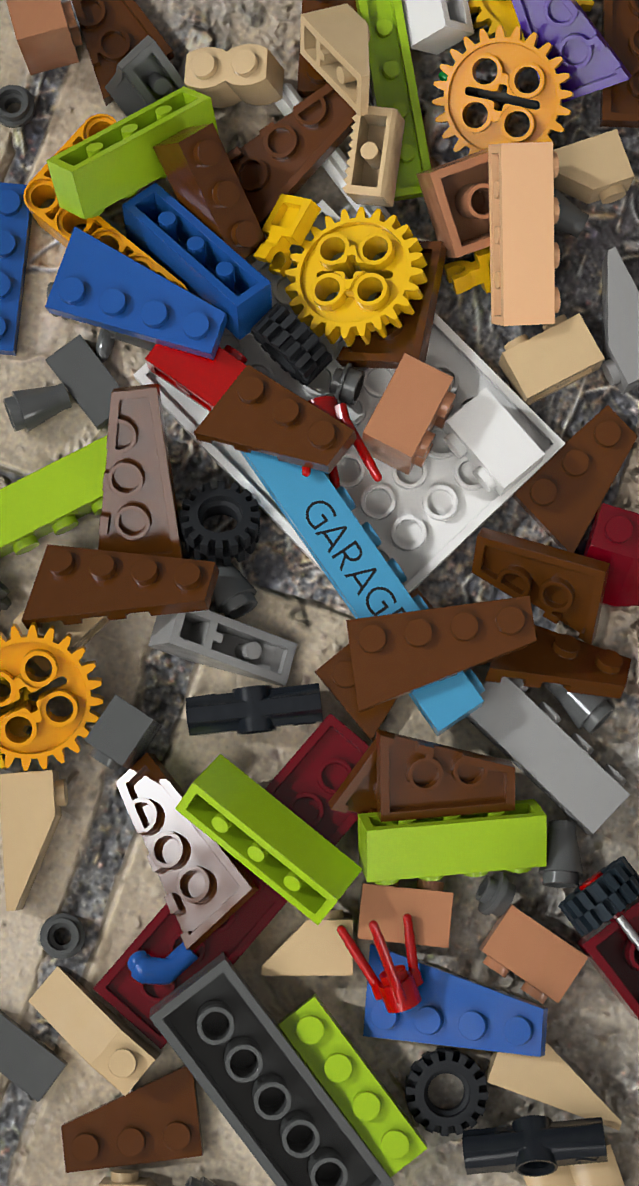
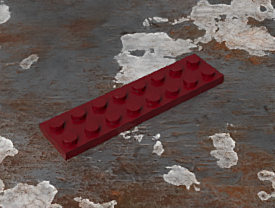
[93,713,369,1049]

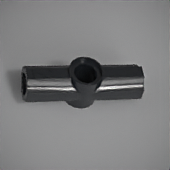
[186,683,323,736]
[462,1115,608,1177]

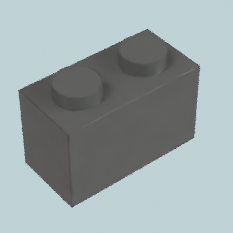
[84,694,162,772]

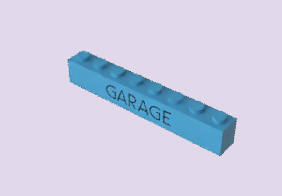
[240,451,485,737]

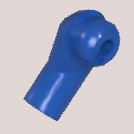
[127,942,199,985]

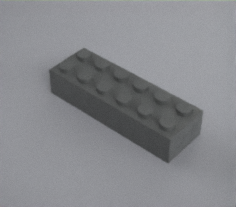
[149,952,395,1186]

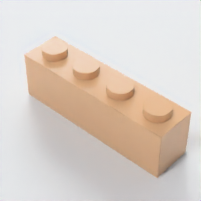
[488,142,561,326]

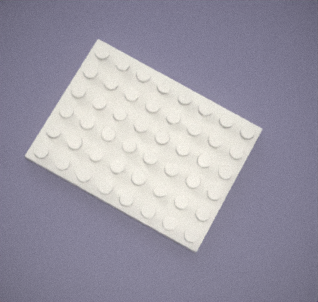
[133,200,566,594]

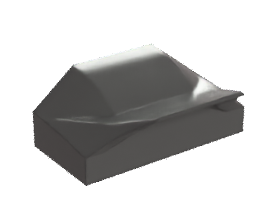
[104,35,187,116]

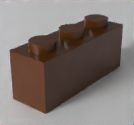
[153,123,266,259]

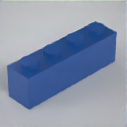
[122,182,272,340]

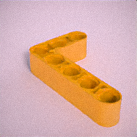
[23,114,188,291]

